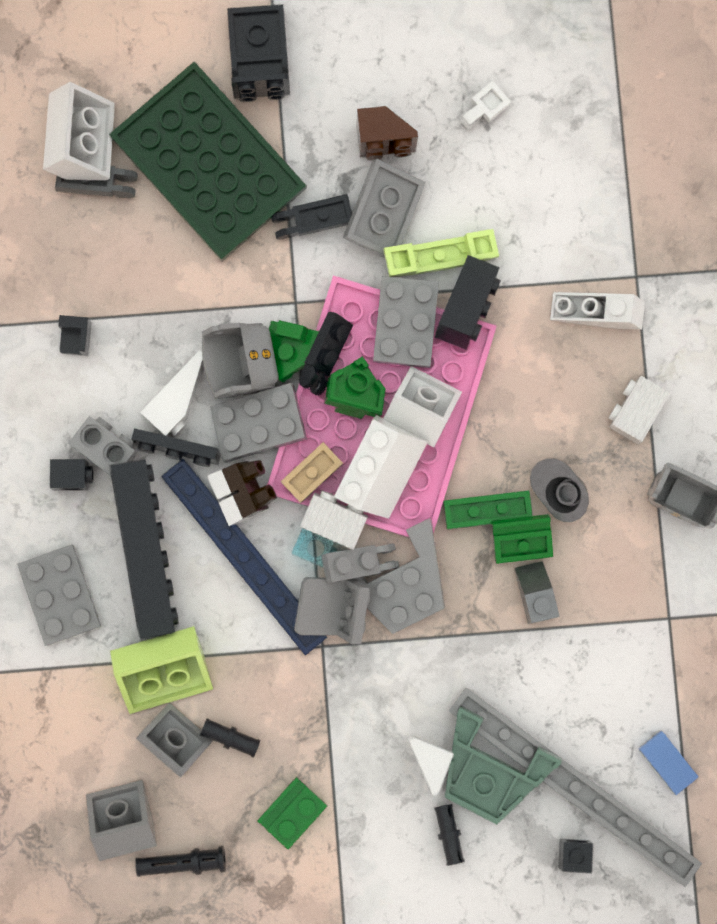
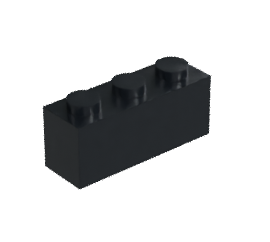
[435,255,501,350]

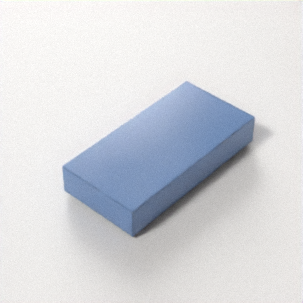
[638,731,698,795]

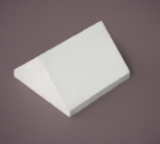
[407,736,453,796]

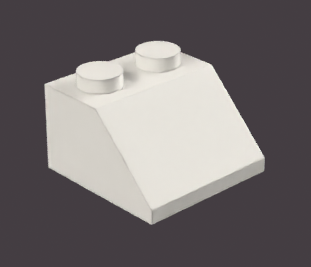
[384,366,462,447]

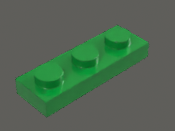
[443,490,533,530]

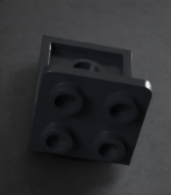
[227,4,290,102]

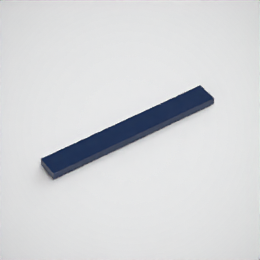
[161,459,328,656]

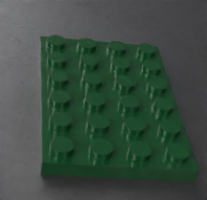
[109,61,307,261]

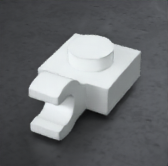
[461,81,511,130]

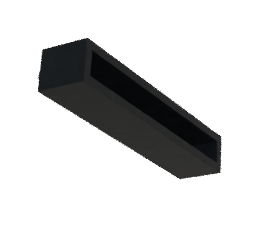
[109,459,179,639]

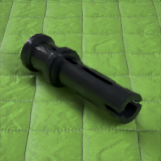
[135,846,226,877]

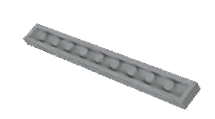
[449,687,702,887]

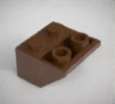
[356,106,418,160]

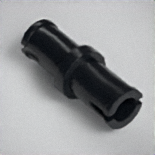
[200,718,261,758]
[434,804,465,866]

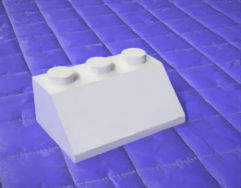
[43,82,115,180]
[334,415,428,519]

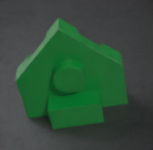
[269,320,319,383]
[324,356,386,419]

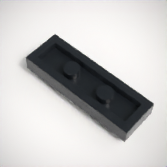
[131,428,221,467]

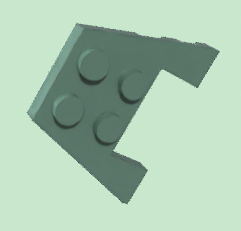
[445,706,562,825]

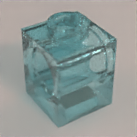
[291,528,338,568]

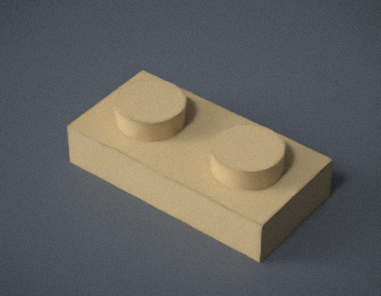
[281,442,343,503]

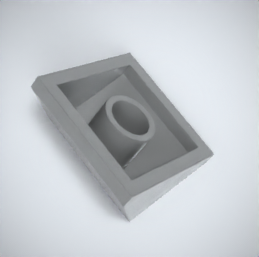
[136,703,213,778]

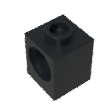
[50,459,93,491]
[558,838,593,873]

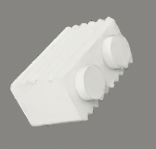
[608,376,671,445]
[300,490,368,550]

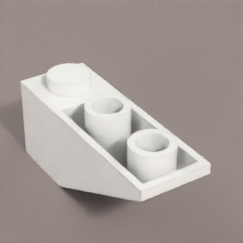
[550,292,645,330]

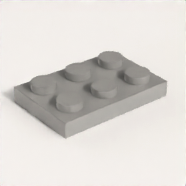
[343,159,426,258]
[373,276,439,368]
[210,383,307,462]
[17,544,101,646]

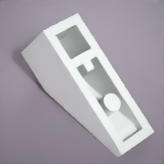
[140,350,204,437]

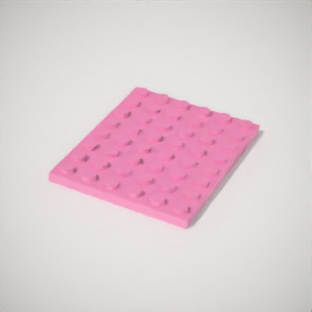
[267,276,497,538]

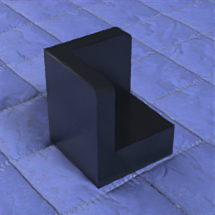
[58,315,92,356]

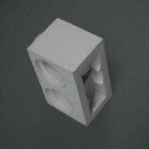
[68,416,138,476]

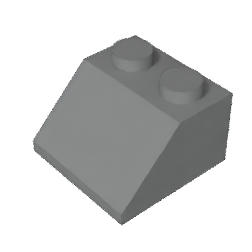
[86,780,157,861]

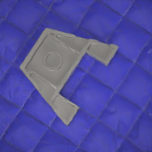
[355,518,445,634]

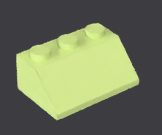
[110,626,213,714]

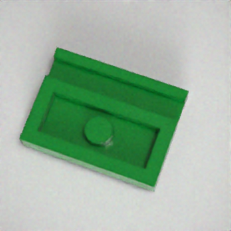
[492,514,553,564]
[257,777,328,850]

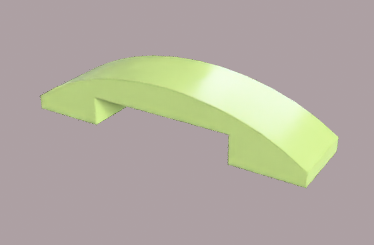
[383,229,499,277]

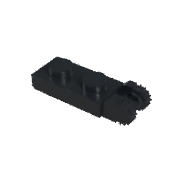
[271,194,352,240]
[299,311,353,396]

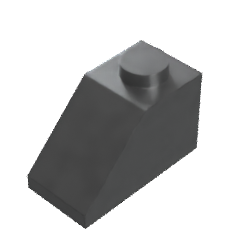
[514,561,560,624]

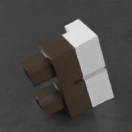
[207,460,277,526]

